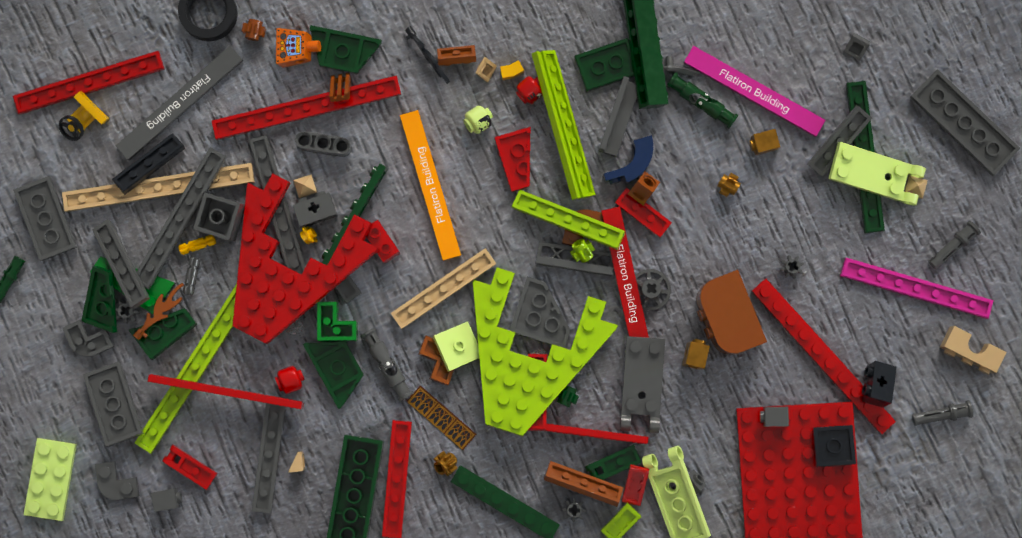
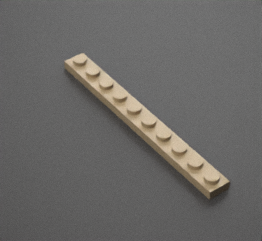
[62,163,255,212]

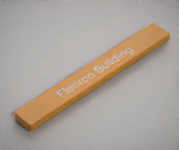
[400,110,461,261]

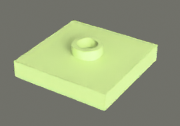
[433,322,480,372]

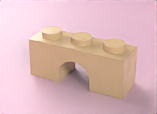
[940,326,1006,375]

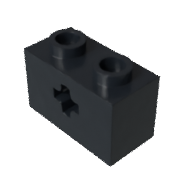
[862,361,897,408]

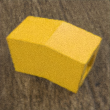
[500,60,524,80]

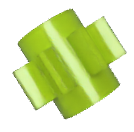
[570,239,595,263]

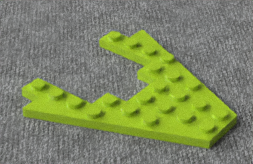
[473,267,618,437]

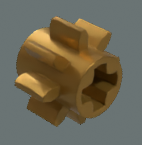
[717,173,741,197]
[434,451,457,476]

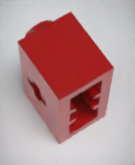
[366,220,400,264]

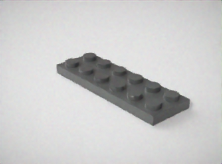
[910,69,1020,176]

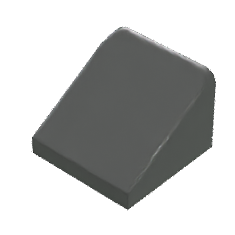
[843,33,870,61]

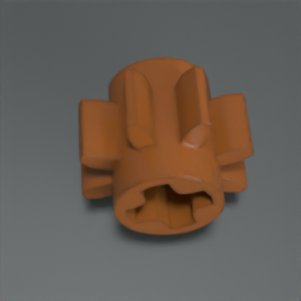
[241,19,266,41]

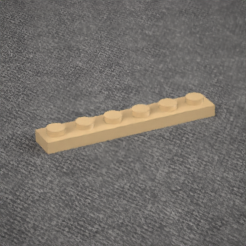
[391,248,496,329]

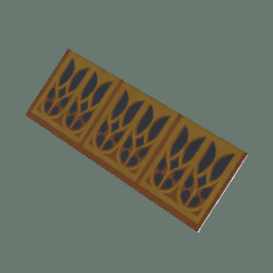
[407,385,477,450]

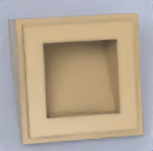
[288,451,305,473]

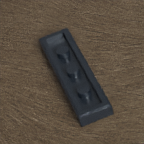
[112,133,185,195]

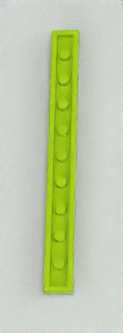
[135,284,237,454]

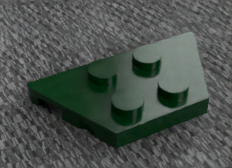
[310,25,382,74]
[303,341,364,409]

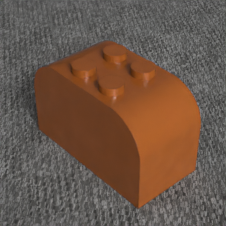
[696,270,767,355]

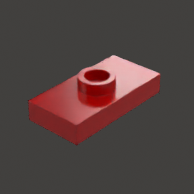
[622,464,649,506]

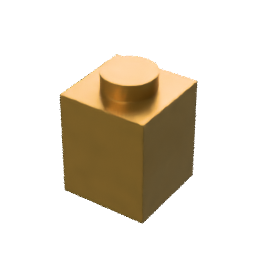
[749,129,780,155]

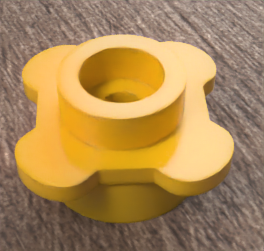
[300,226,318,245]

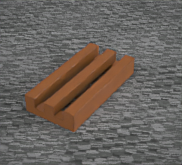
[329,73,351,102]

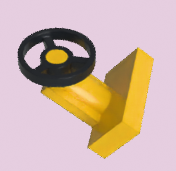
[59,91,109,141]

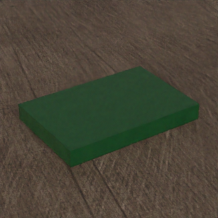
[574,38,634,92]

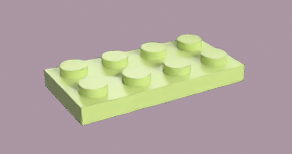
[23,438,77,521]

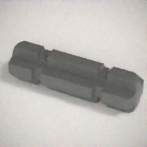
[183,257,200,295]

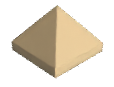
[475,57,497,82]
[293,175,317,198]
[904,175,928,199]

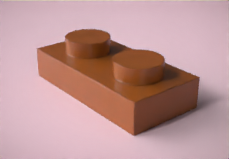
[437,45,476,66]

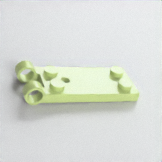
[828,142,926,206]
[642,446,711,538]

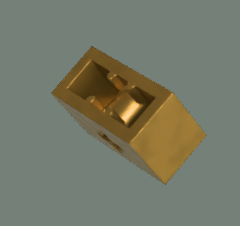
[682,339,710,370]

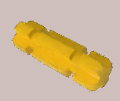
[178,235,216,255]

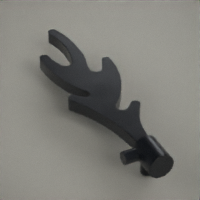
[405,26,450,84]

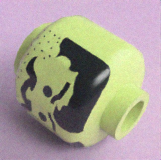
[463,106,493,134]

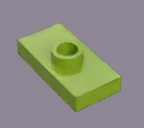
[601,502,641,538]

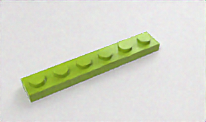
[512,189,625,250]

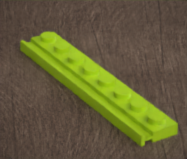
[532,50,596,200]

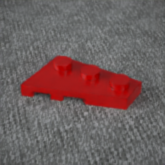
[494,127,531,192]

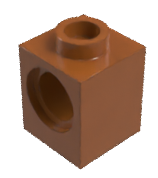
[628,171,660,205]

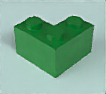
[317,302,358,342]

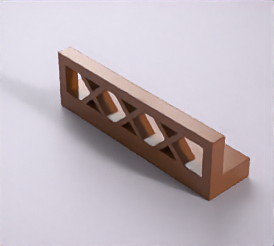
[544,461,623,507]

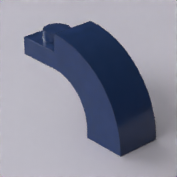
[603,135,653,185]

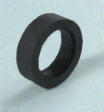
[178,0,238,41]

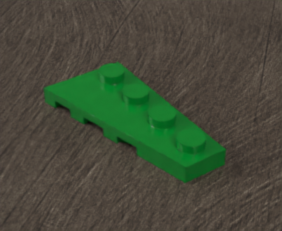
[90,256,176,315]

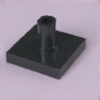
[812,425,856,467]

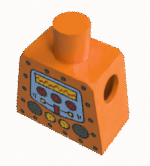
[276,28,321,68]

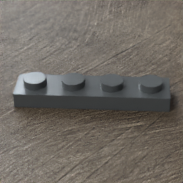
[807,105,872,177]

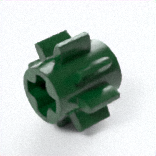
[557,385,579,408]

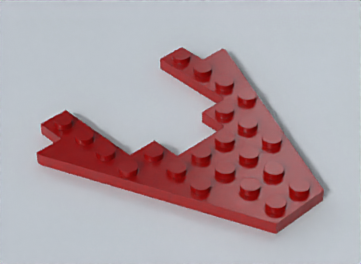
[232,173,379,344]

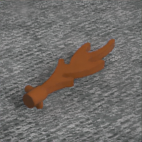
[133,283,184,340]

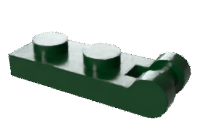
[585,444,642,480]

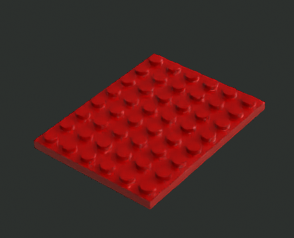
[736,402,863,538]

